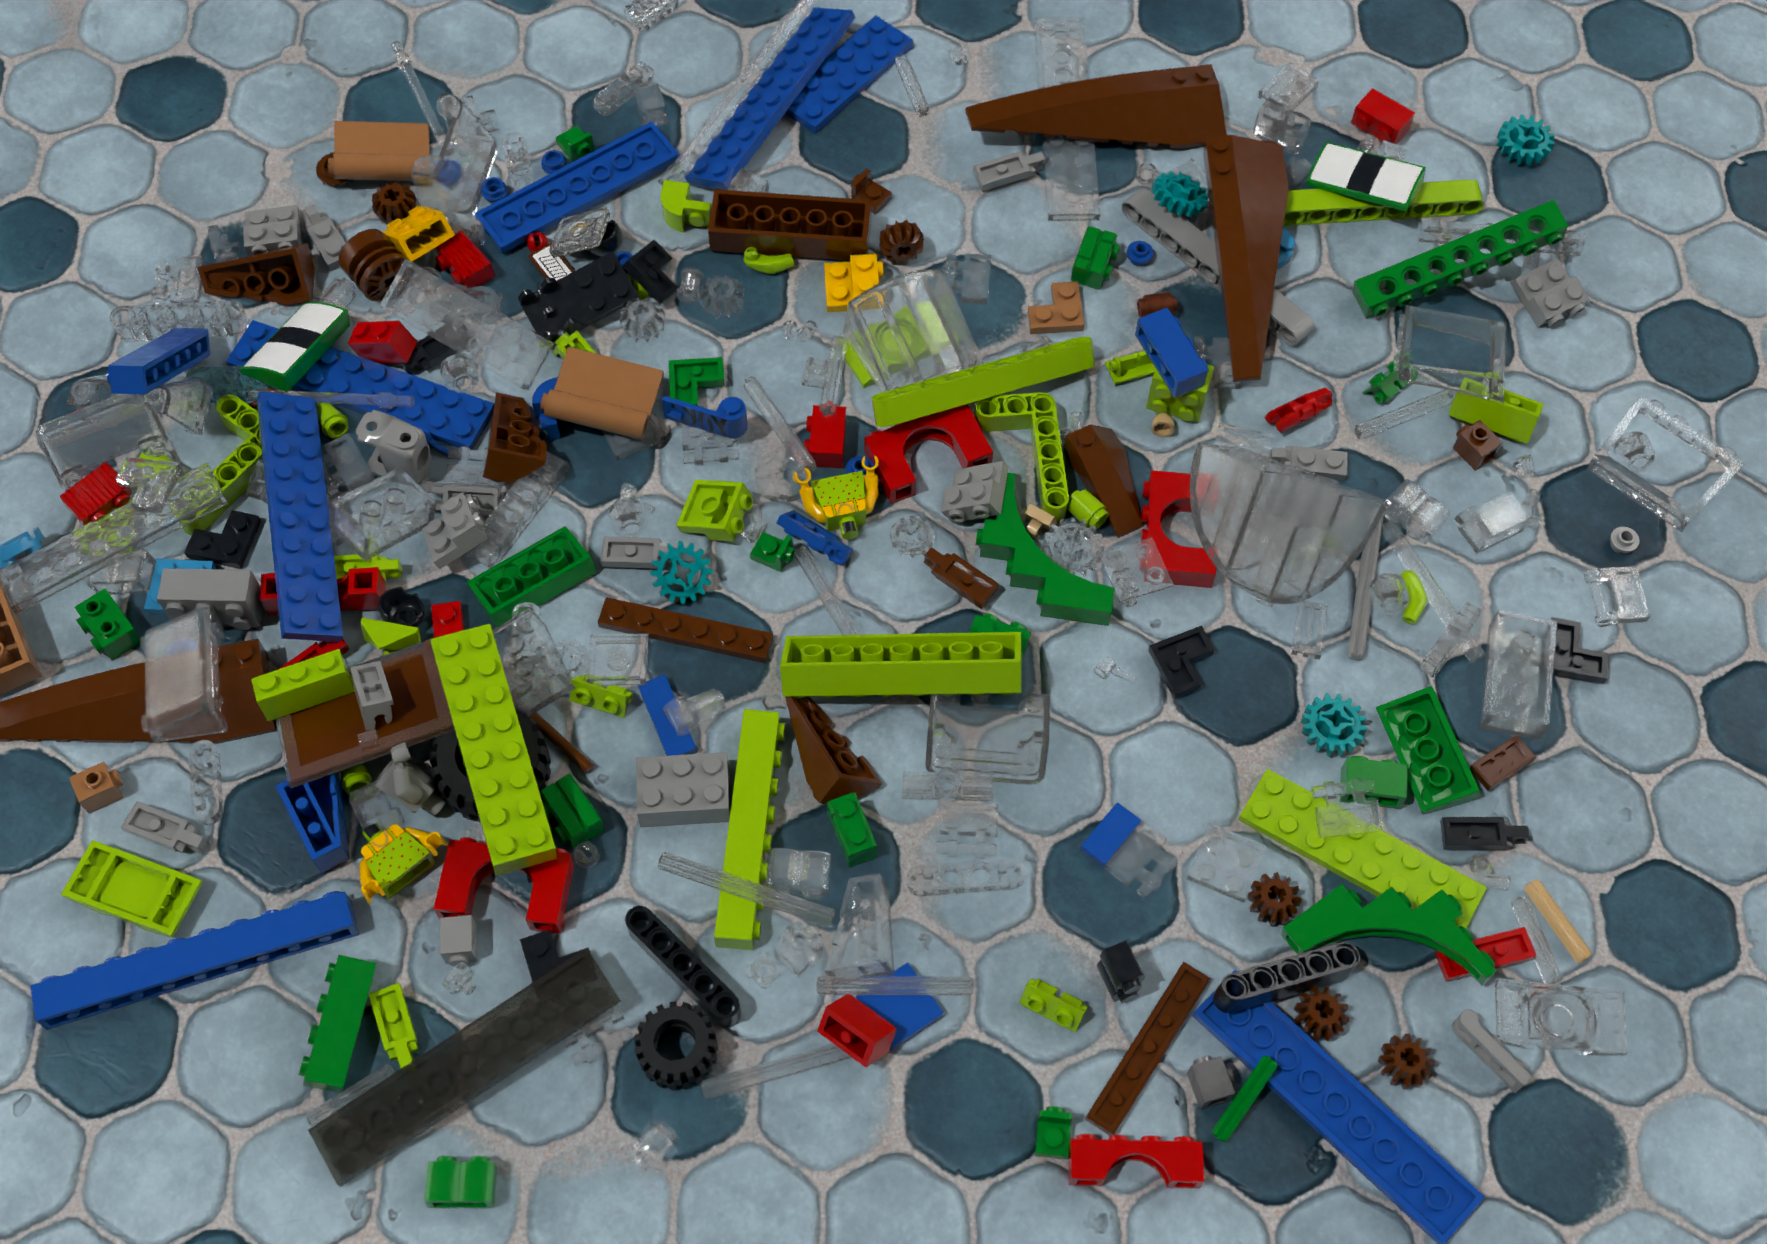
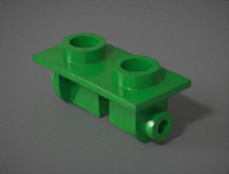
[1363,355,1417,404]

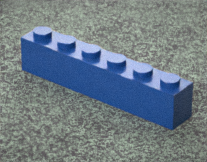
[107,328,211,395]

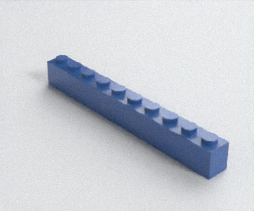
[30,891,359,1030]

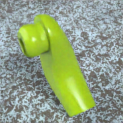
[743,247,795,274]
[1397,570,1427,625]

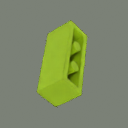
[1448,375,1544,444]
[251,649,354,722]

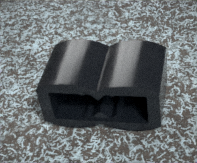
[1097,941,1145,1003]

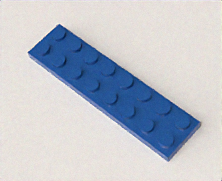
[474,121,680,254]

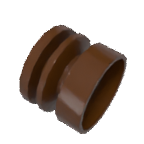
[338,229,412,301]

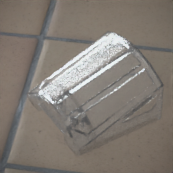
[843,269,984,392]

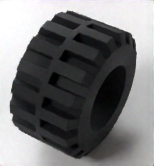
[634,1001,718,1091]

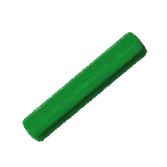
[1212,1055,1278,1142]

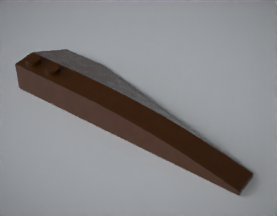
[965,64,1227,149]
[1203,135,1289,382]
[0,638,276,744]

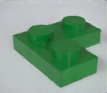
[668,357,725,406]

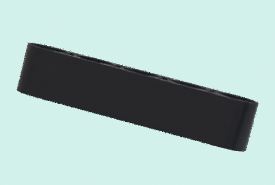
[625,906,741,1028]
[1213,942,1360,1013]

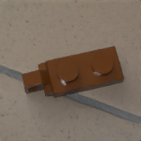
[924,547,999,610]

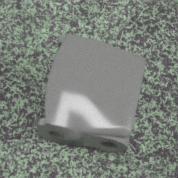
[356,409,432,484]

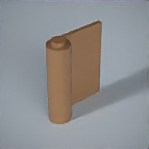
[328,121,430,181]
[540,347,664,440]

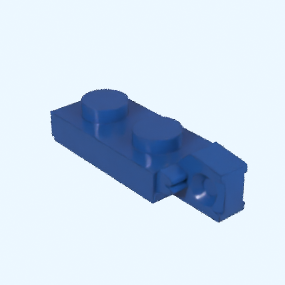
[776,510,853,565]

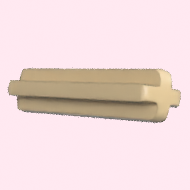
[1524,879,1592,963]

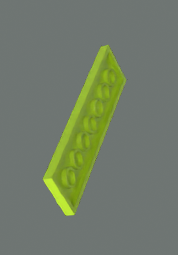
[1238,768,1487,928]

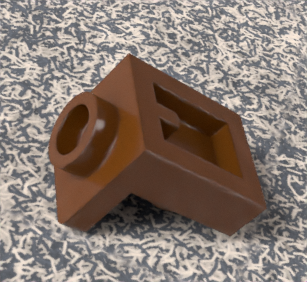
[850,168,892,215]

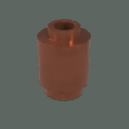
[1137,291,1178,318]

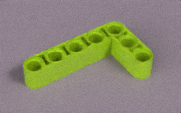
[975,392,1069,522]
[174,395,264,535]

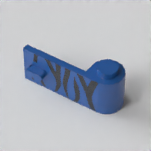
[662,396,748,438]

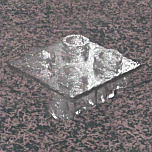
[1099,538,1174,607]

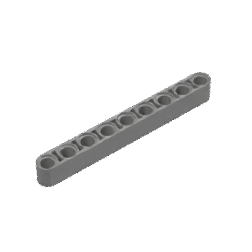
[1122,188,1314,347]

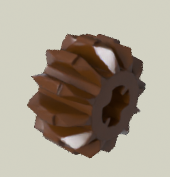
[372,181,417,223]
[879,219,924,264]
[1247,872,1302,926]
[1294,986,1349,1041]
[1378,1033,1435,1090]

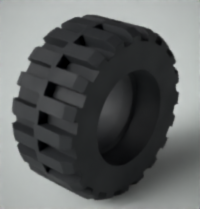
[430,708,551,823]

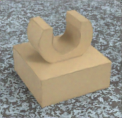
[1025,503,1057,539]

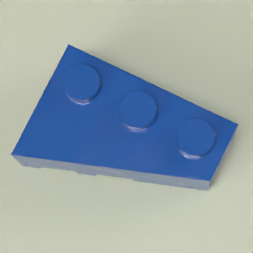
[276,769,349,873]

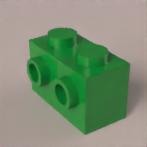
[74,588,143,661]

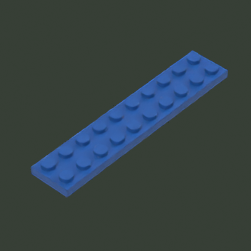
[685,7,855,190]
[226,320,494,452]
[257,391,343,642]
[1192,969,1485,1244]

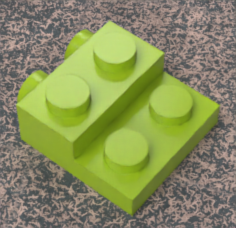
[676,480,753,542]

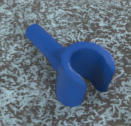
[423,429,451,457]

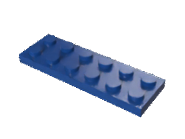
[785,15,913,134]

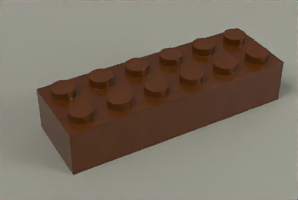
[708,189,871,260]

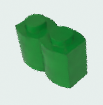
[424,1156,497,1209]

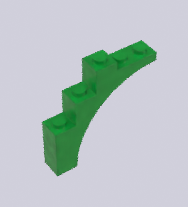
[976,473,1115,626]
[1281,884,1496,985]

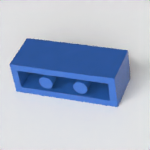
[1135,308,1208,398]

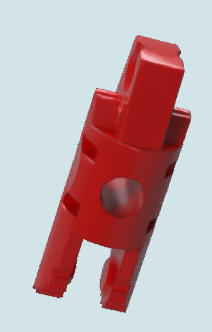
[1265,388,1332,432]

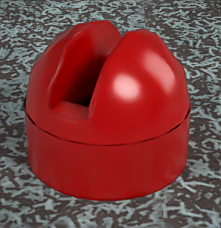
[527,232,549,254]

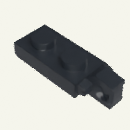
[402,318,475,375]
[1440,817,1529,850]

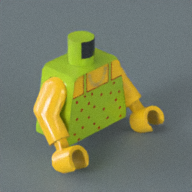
[792,455,879,540]
[359,822,448,904]

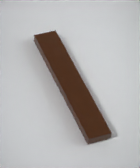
[1085,961,1211,1136]

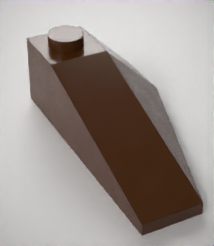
[483,392,547,483]
[1063,424,1143,538]
[785,696,882,804]

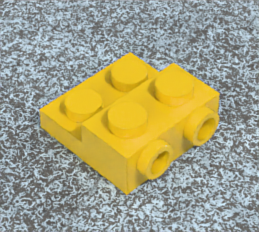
[824,254,885,312]

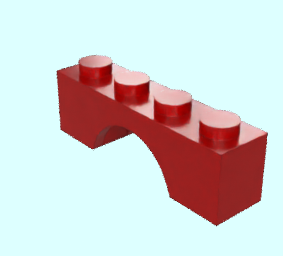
[259,567,386,616]
[1068,1134,1204,1189]

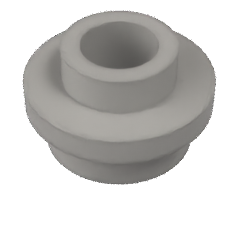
[1610,527,1640,554]

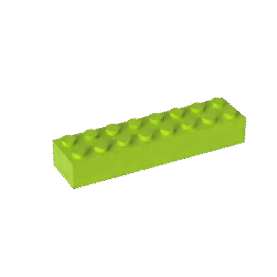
[430,624,557,876]
[780,632,1022,698]

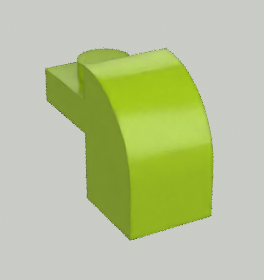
[660,180,712,232]

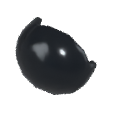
[587,219,623,257]
[378,587,425,627]

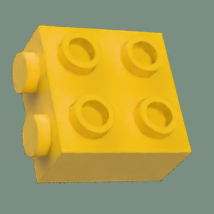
[383,205,455,262]

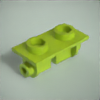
[1104,350,1155,385]
[570,675,633,718]
[1019,978,1088,1033]

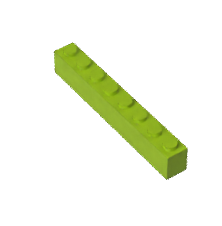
[714,709,785,950]

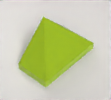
[360,617,422,651]

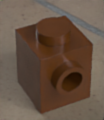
[1453,420,1503,471]

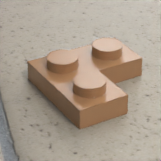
[1027,281,1084,334]

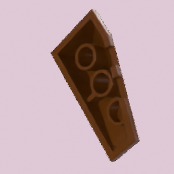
[197,243,315,305]

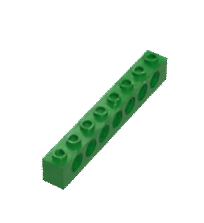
[1352,199,1568,319]

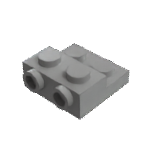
[243,205,302,255]
[1511,258,1590,328]
[941,461,1009,523]
[422,492,488,569]

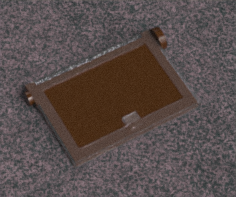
[276,635,455,788]

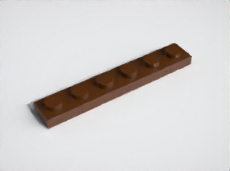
[598,597,773,663]

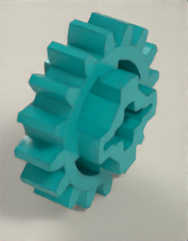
[1497,114,1555,166]
[1151,171,1209,217]
[650,541,713,604]
[1301,693,1368,757]

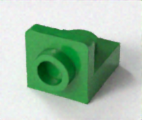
[555,125,595,162]
[750,532,796,572]
[1035,1106,1072,1160]

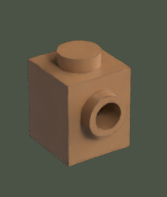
[69,762,124,813]

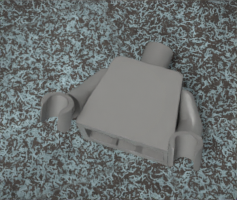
[375,742,446,816]

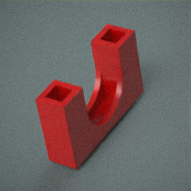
[864,404,993,504]
[1139,470,1218,588]
[433,837,575,934]

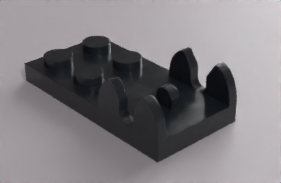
[518,251,640,349]

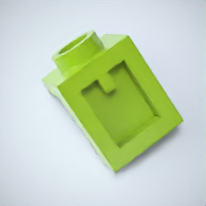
[552,331,595,360]

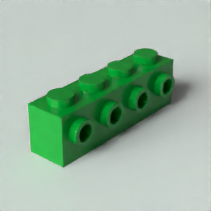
[299,954,376,1094]

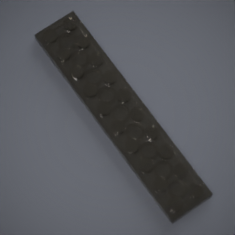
[308,947,621,1187]

